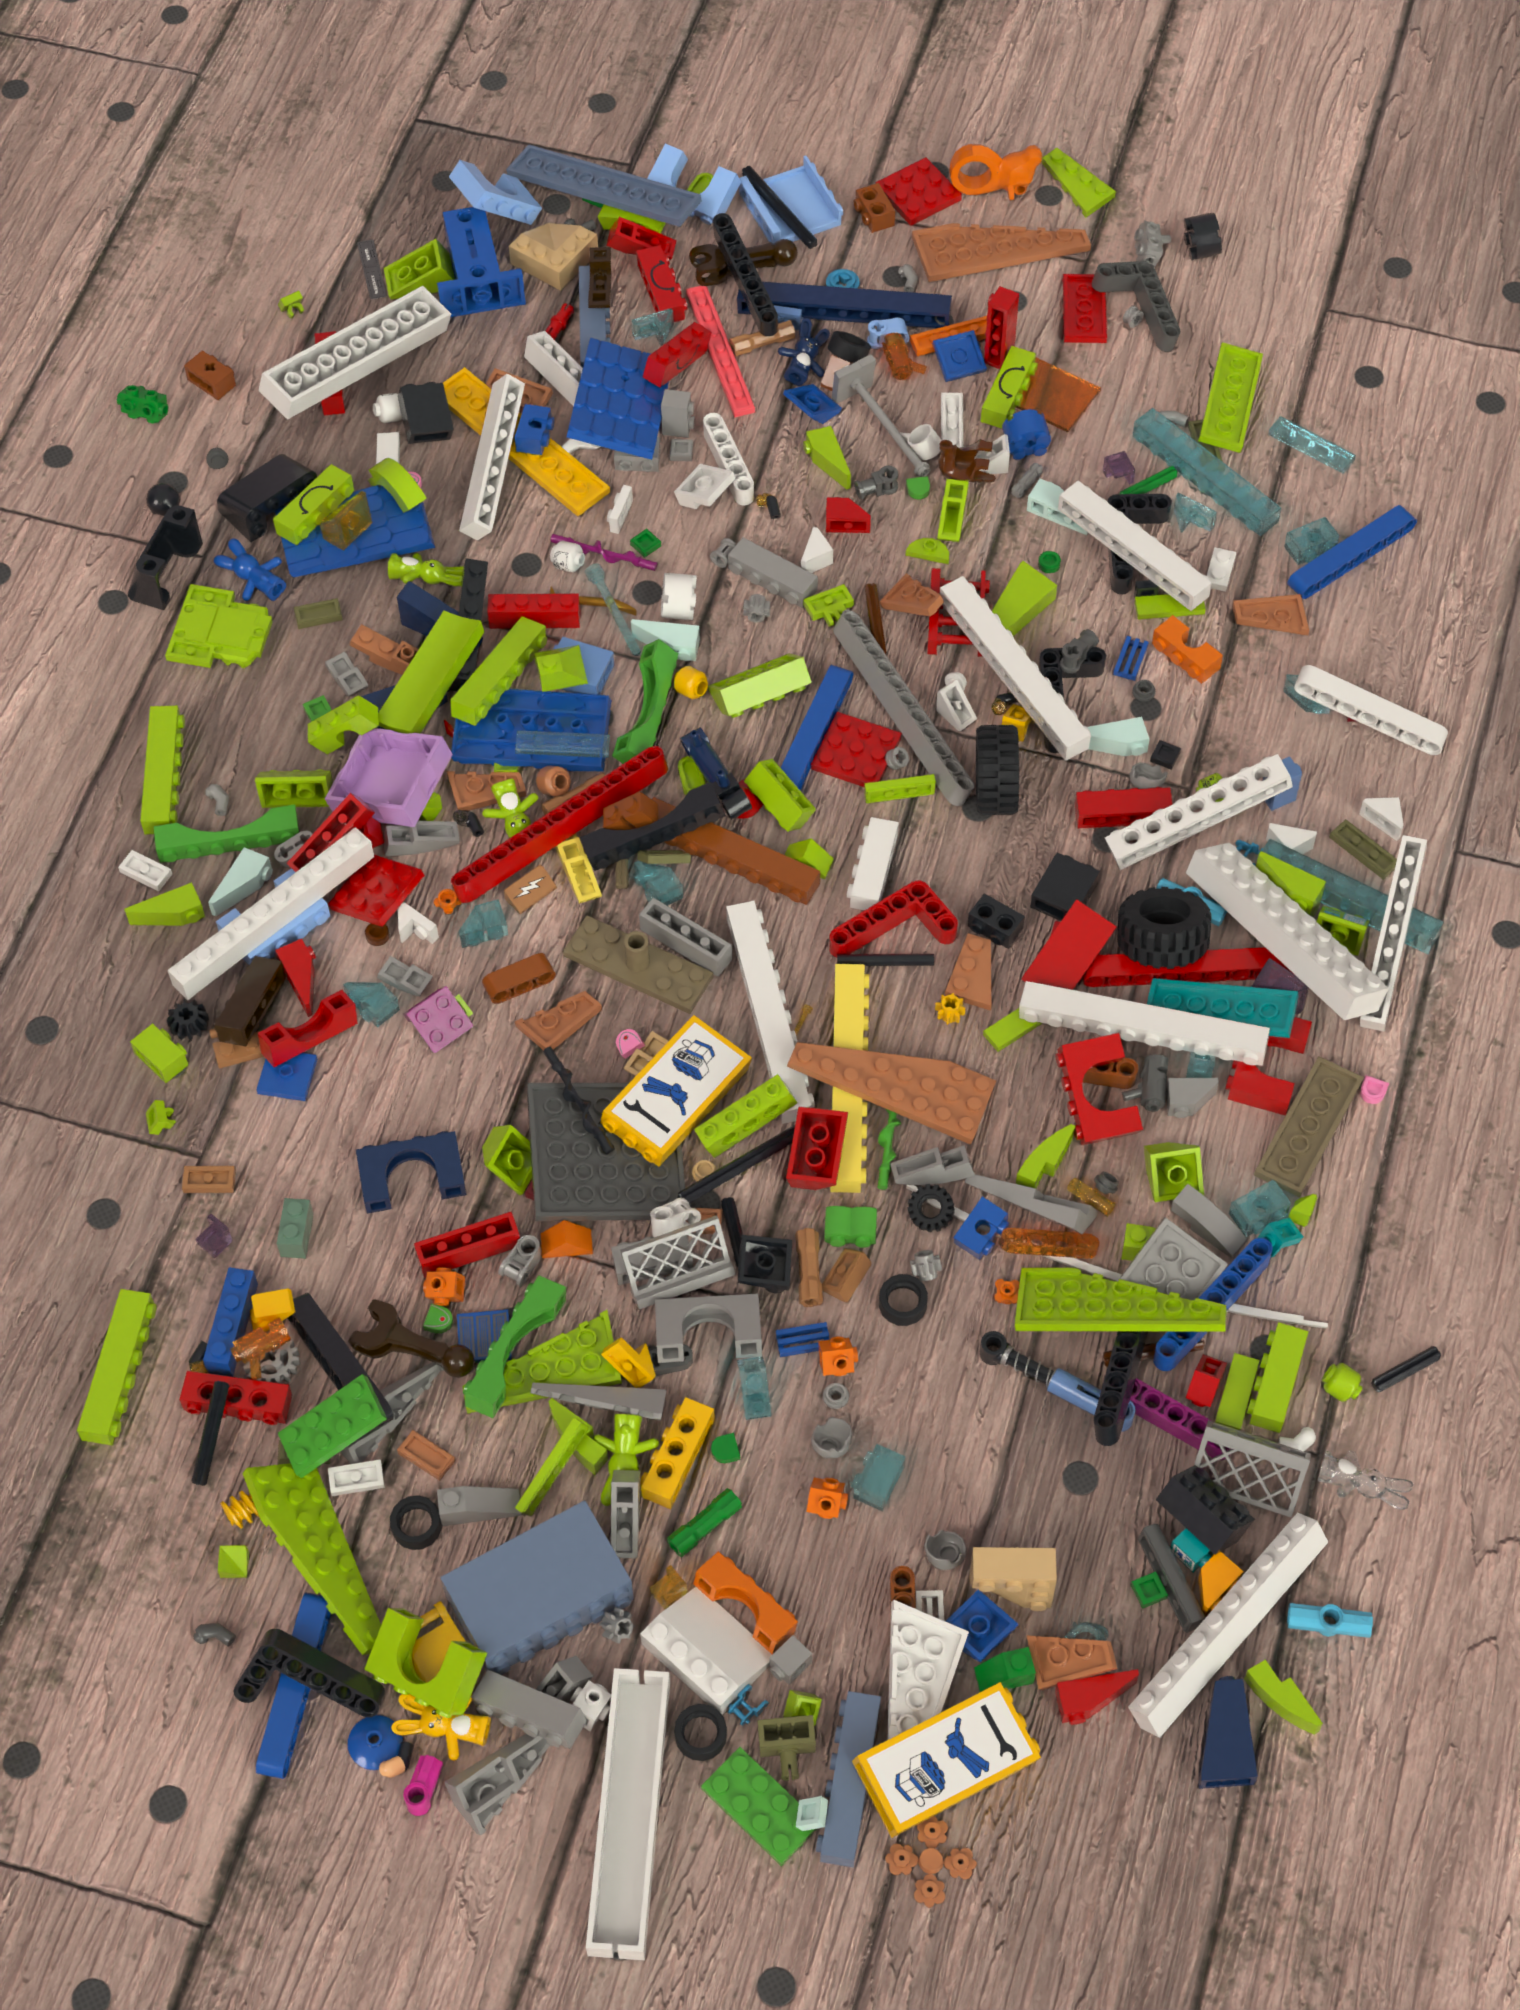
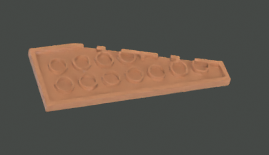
[912,223,1091,282]
[787,1042,996,1145]

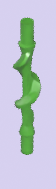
[877,1109,901,1190]

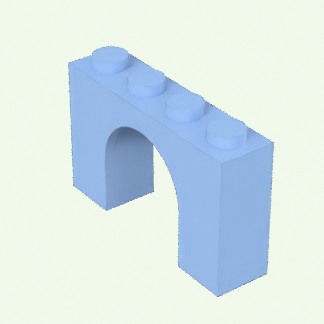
[647,143,741,225]
[449,160,542,225]
[216,868,330,965]

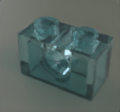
[1284,517,1340,565]
[1229,1179,1291,1237]

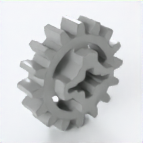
[242,1332,300,1384]

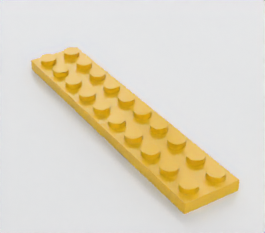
[443,367,610,516]

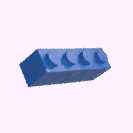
[203,1267,258,1377]

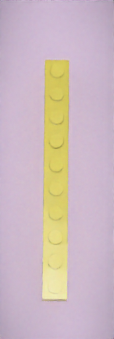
[830,964,869,1193]

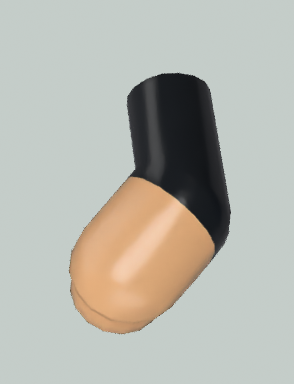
[379,1742,414,1778]

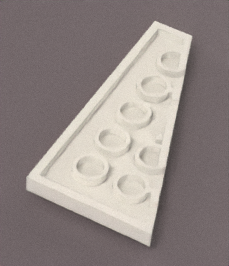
[888,1600,969,1740]

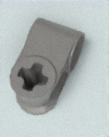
[498,1235,542,1287]

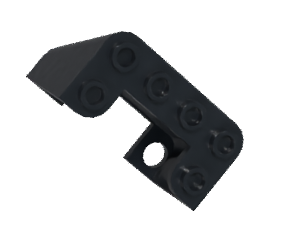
[217,454,317,543]
[128,505,203,610]

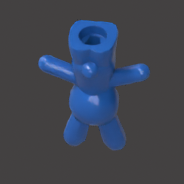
[213,538,287,601]

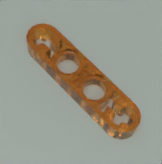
[999,1228,1100,1259]

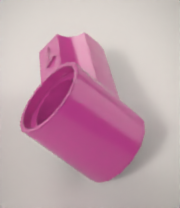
[403,1755,443,1816]

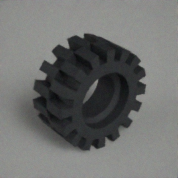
[907,1184,955,1232]

